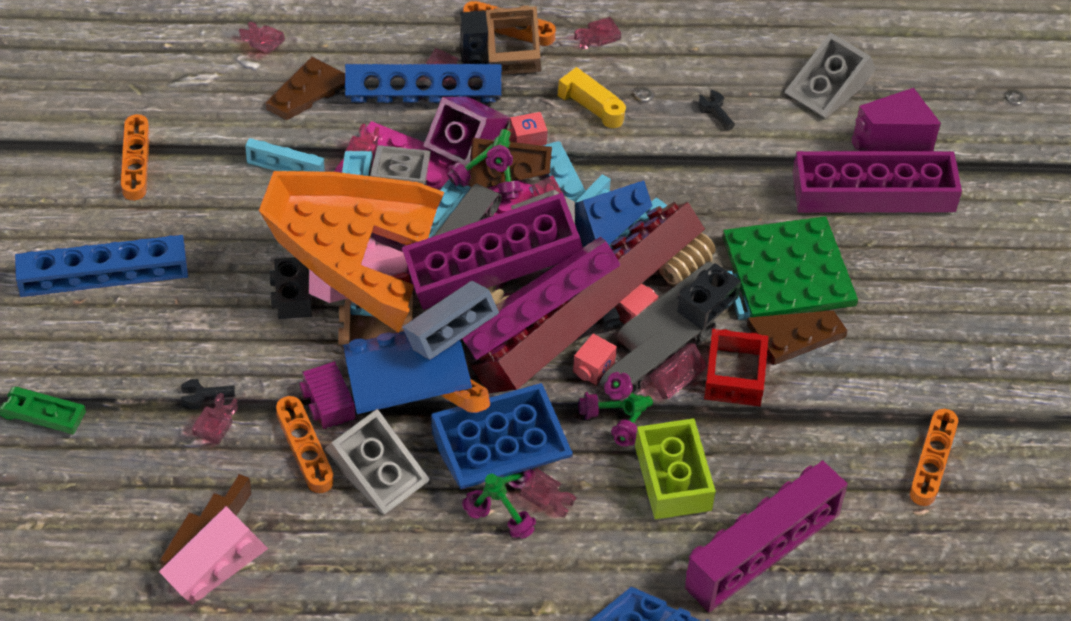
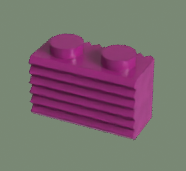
[299,361,355,429]

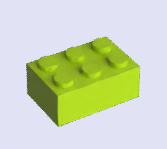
[635,418,716,520]

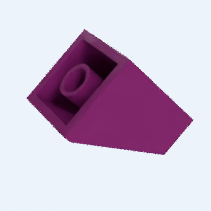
[851,87,941,151]
[423,97,510,166]

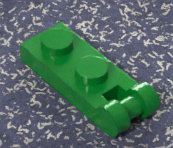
[0,386,86,435]

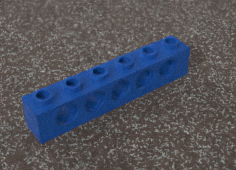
[345,64,501,103]
[15,235,188,297]

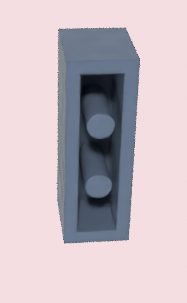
[403,281,499,360]

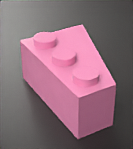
[309,237,407,303]
[159,506,268,605]

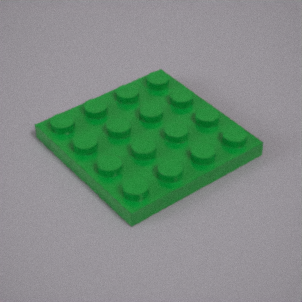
[722,216,858,318]

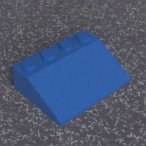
[343,331,472,414]
[431,383,573,489]

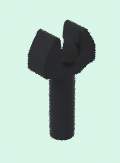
[698,90,735,131]
[575,308,622,341]
[181,379,235,409]

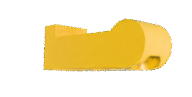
[557,67,626,128]

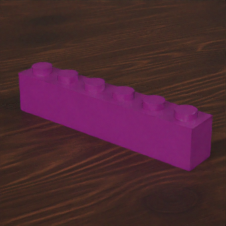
[462,236,621,360]

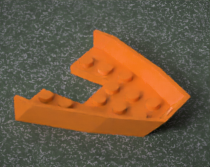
[259,171,444,333]

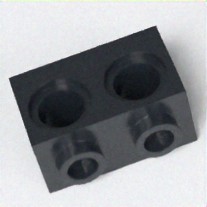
[460,11,489,64]
[269,257,312,319]
[677,263,741,330]

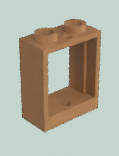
[486,6,541,75]

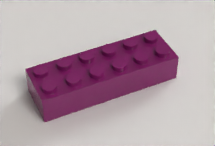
[792,151,962,213]
[402,192,582,310]
[684,460,848,613]

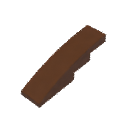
[160,474,252,568]

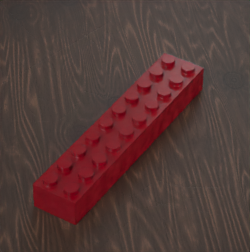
[471,202,705,394]

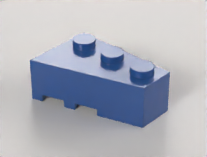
[575,180,653,248]

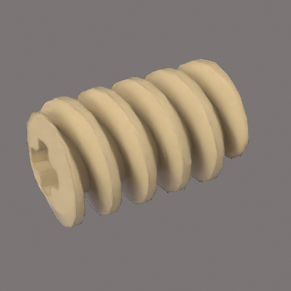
[659,232,716,287]

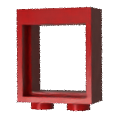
[704,329,769,407]

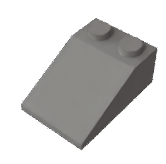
[785,32,876,119]
[370,145,430,185]
[324,409,430,515]

